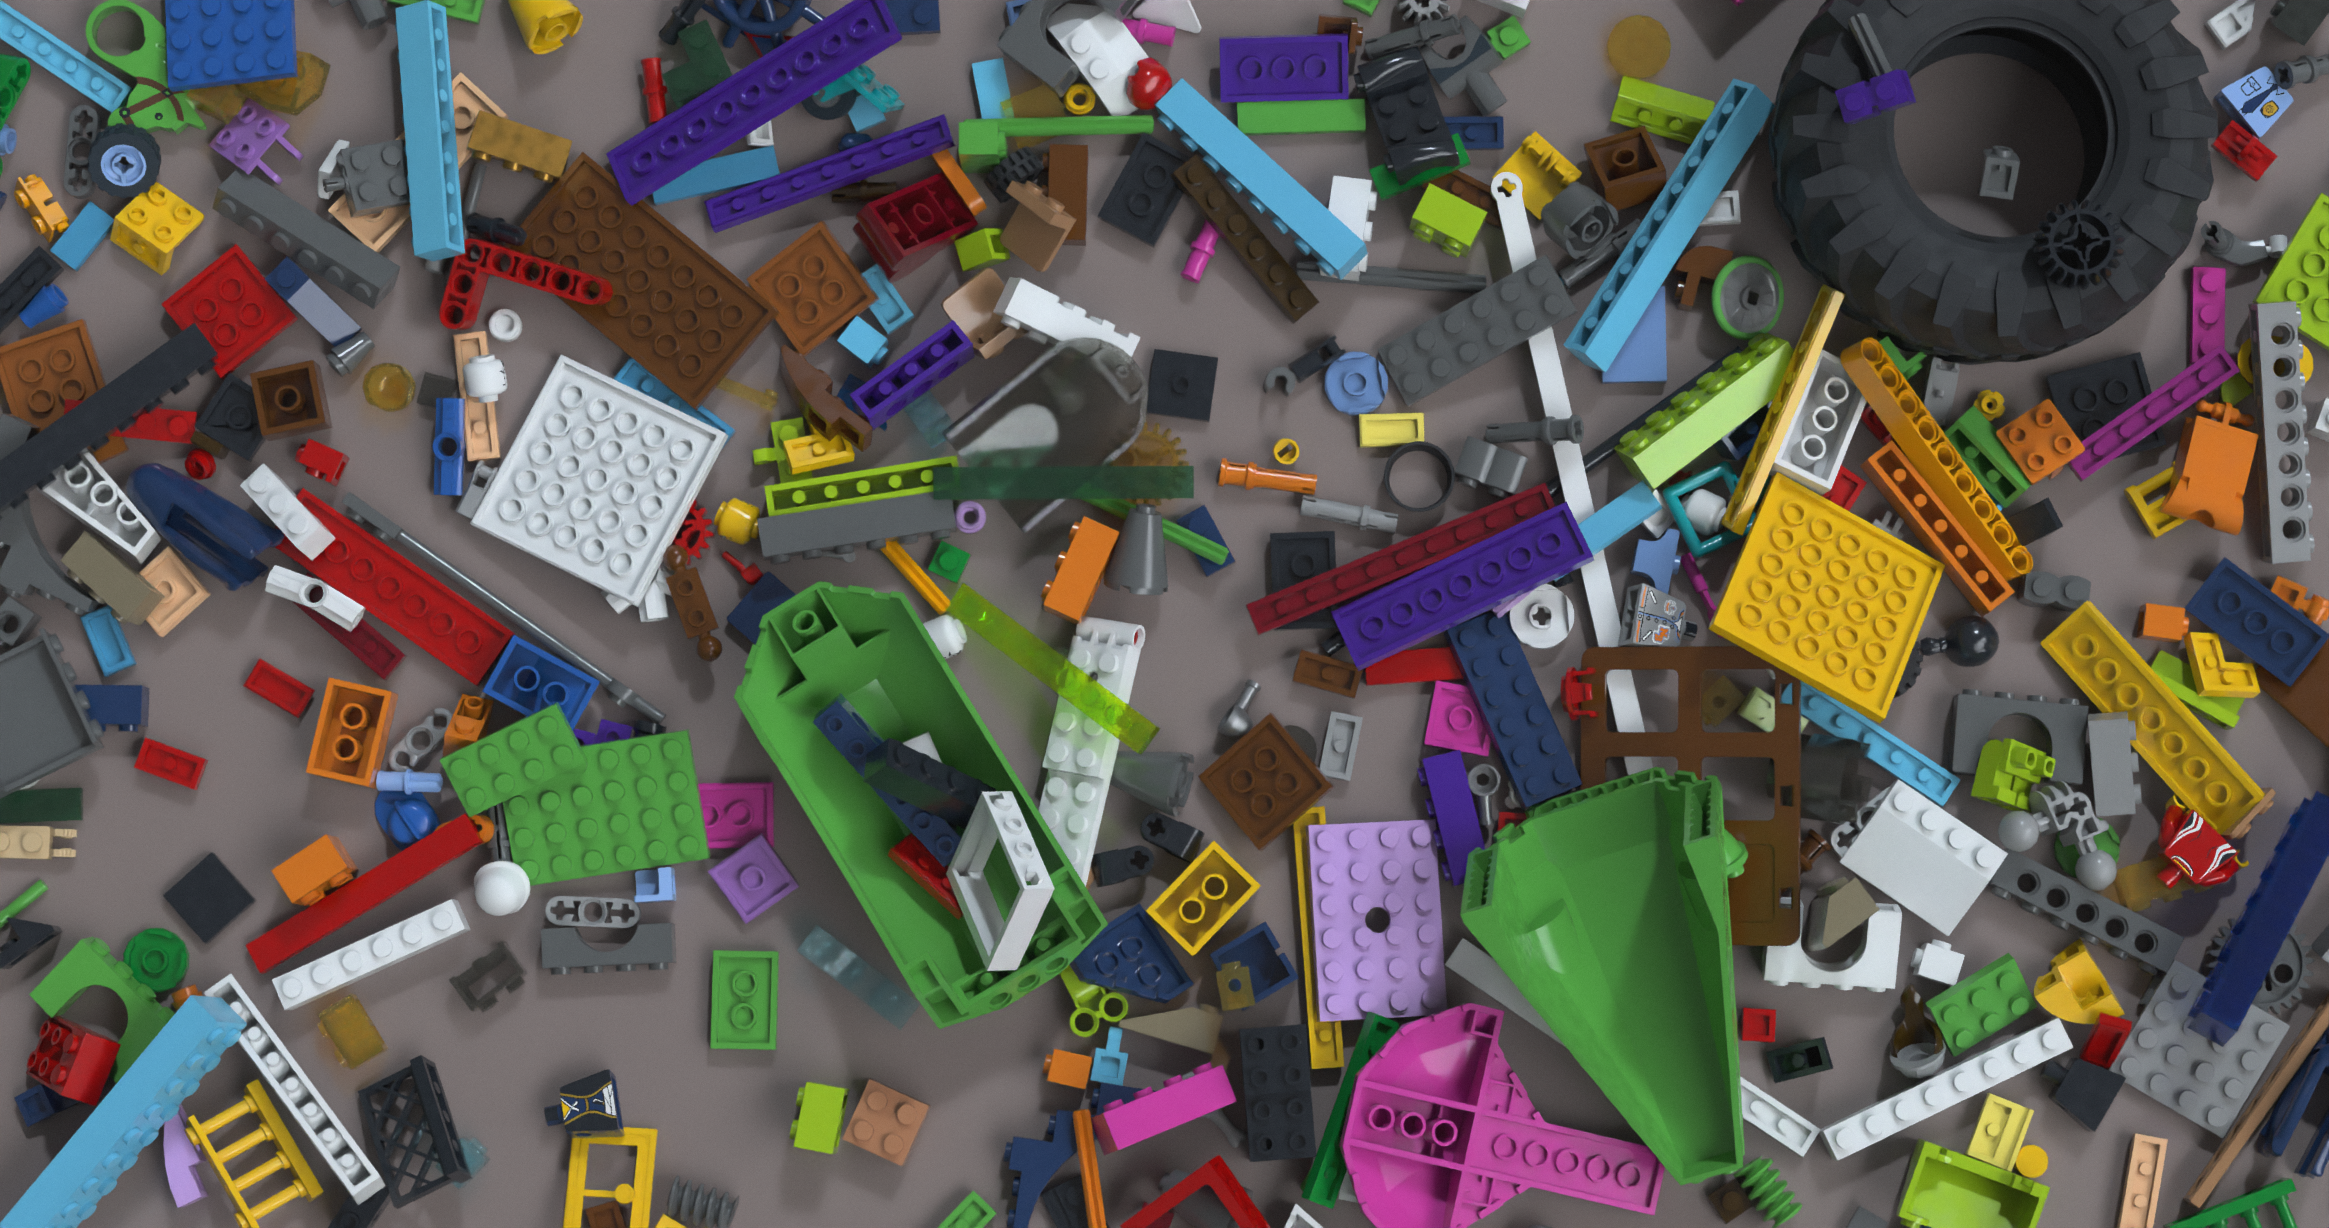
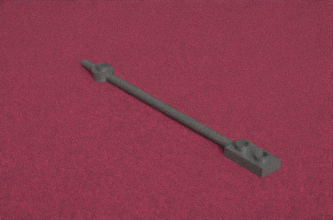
[342,492,666,725]

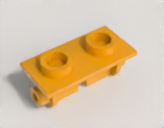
[14,174,69,243]

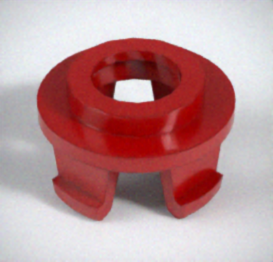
[1561,667,1599,721]

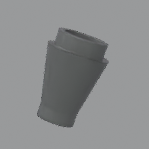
[326,332,375,377]

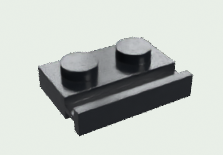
[1041,1175,1110,1228]

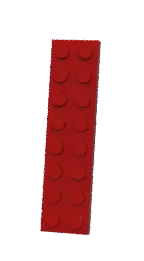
[275,488,515,686]

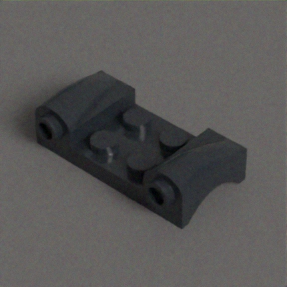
[1353,46,1460,186]

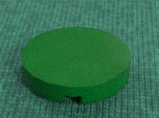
[123,928,189,992]

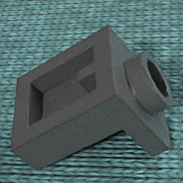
[1978,146,2020,200]

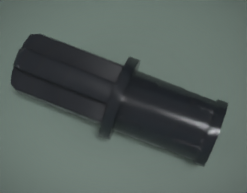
[659,0,706,46]
[466,212,527,246]

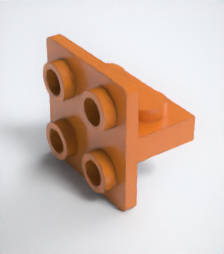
[1996,399,2085,485]

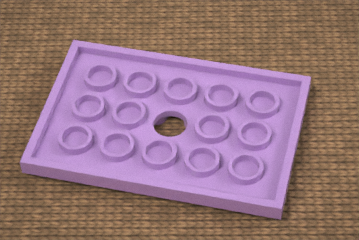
[1306,819,1447,1022]

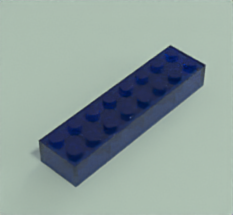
[2187,790,2329,1047]

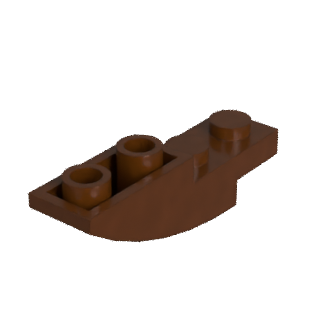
[779,344,873,452]

